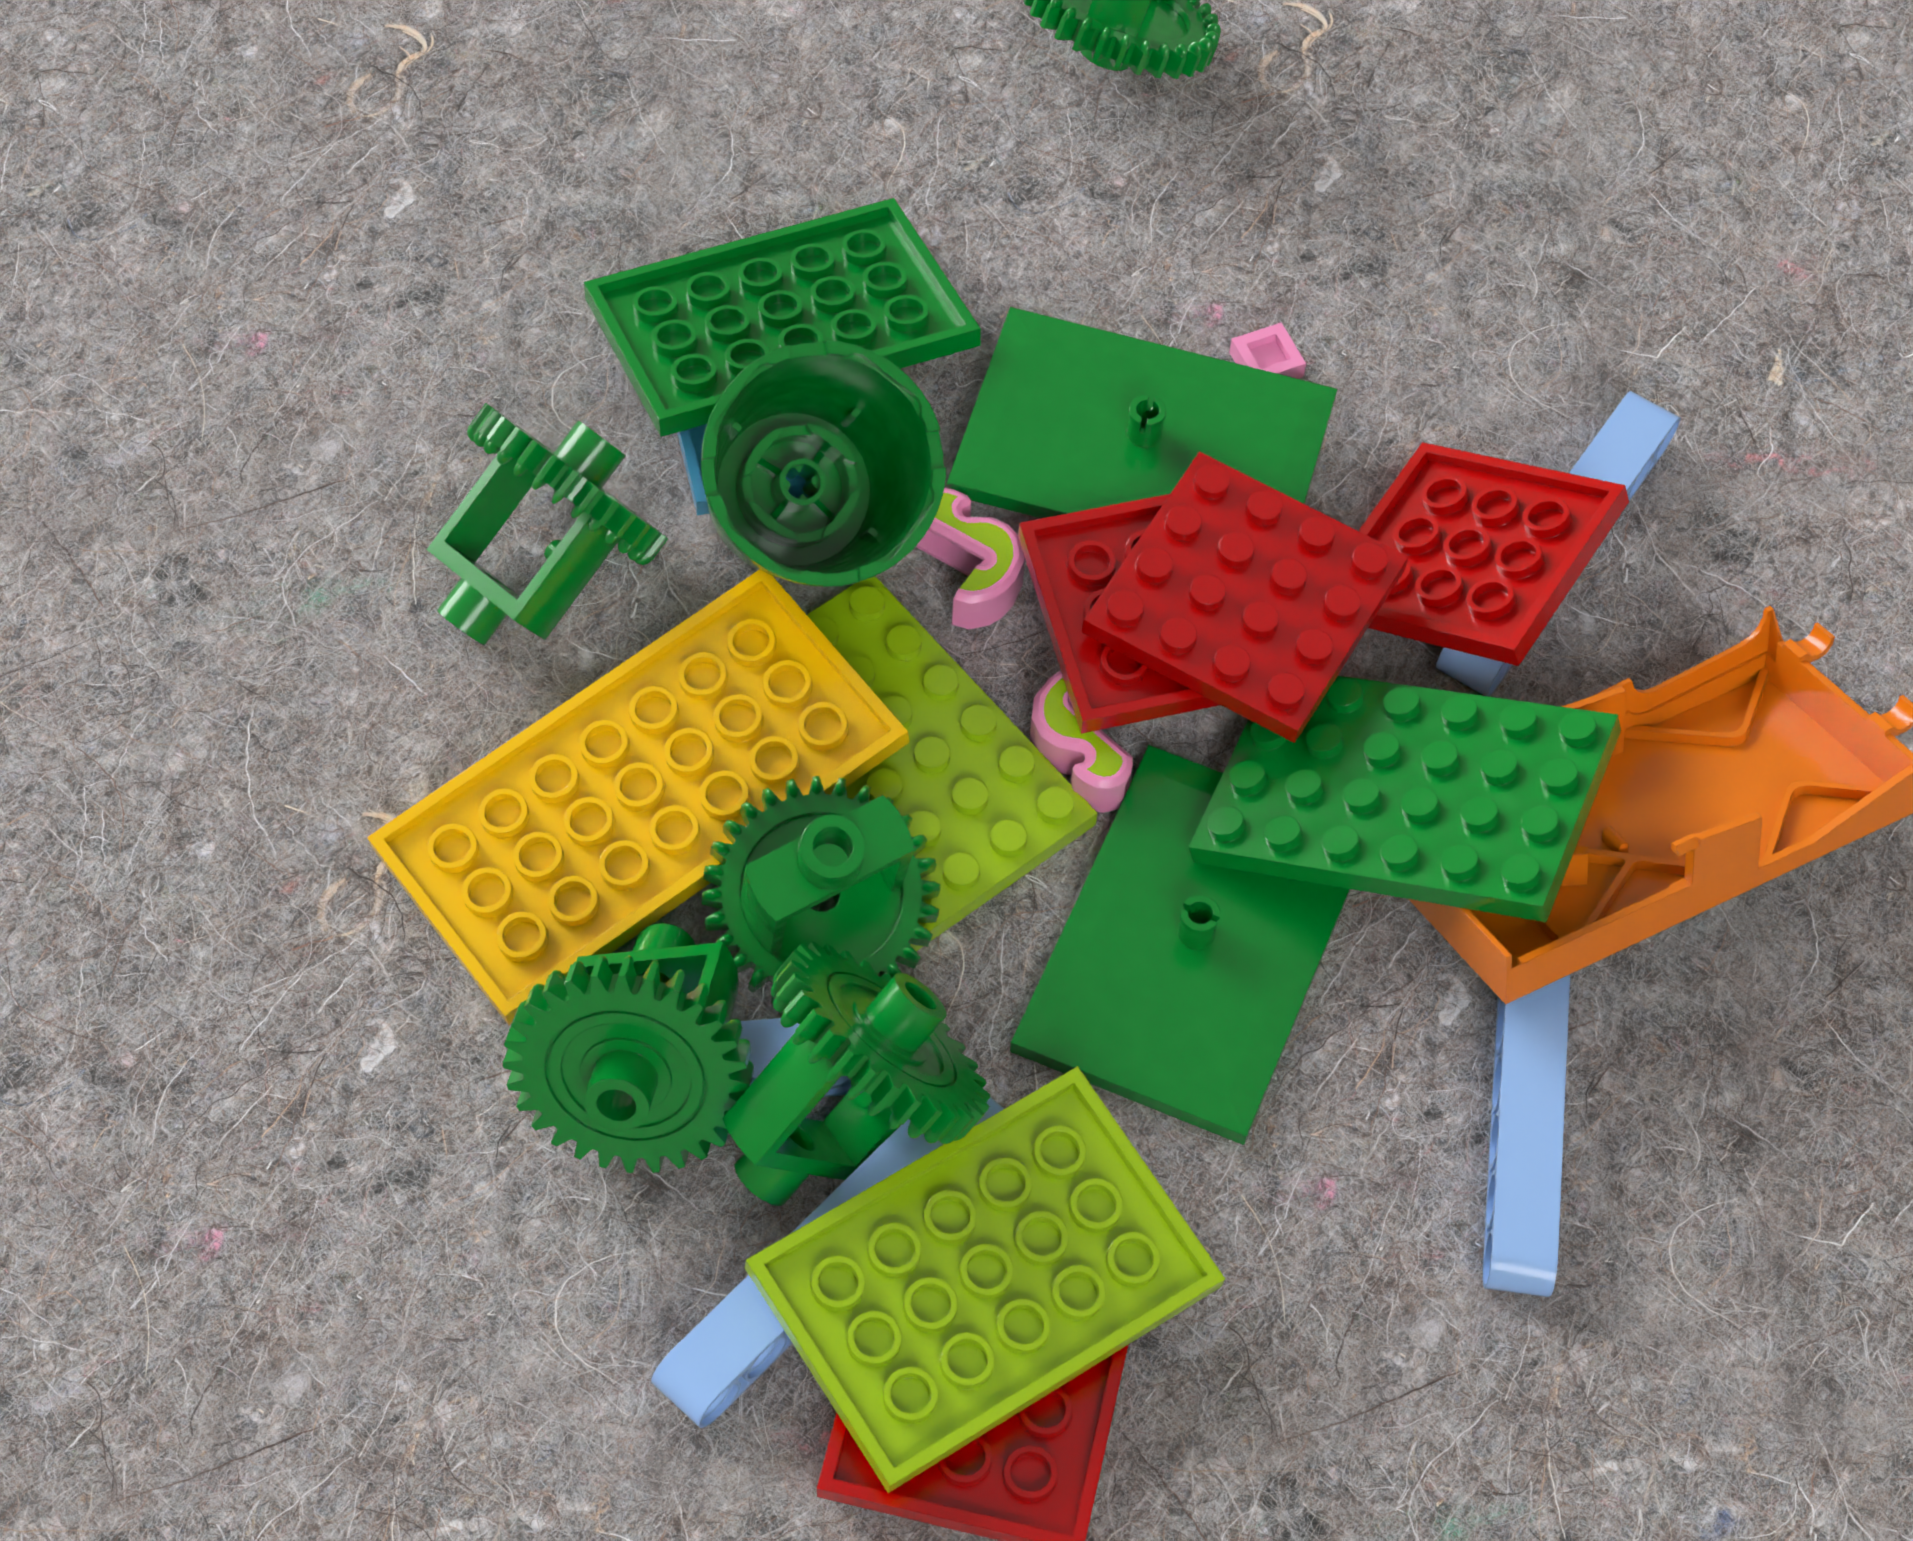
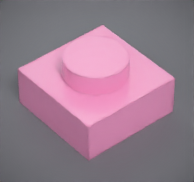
[1229,322,1306,379]

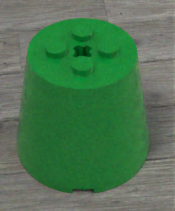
[701,340,946,587]

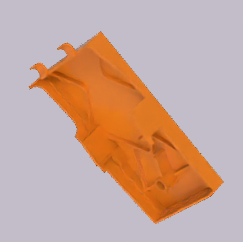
[1408,606,1913,1004]

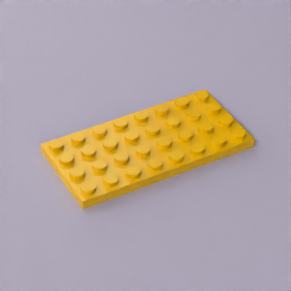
[367,569,910,1025]

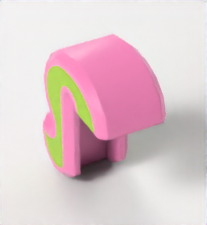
[916,488,1025,630]
[1030,670,1133,813]

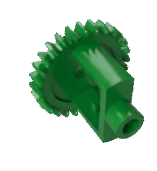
[1024,0,1221,79]
[426,403,668,646]
[702,776,941,1004]
[503,923,754,1173]
[722,942,990,1206]

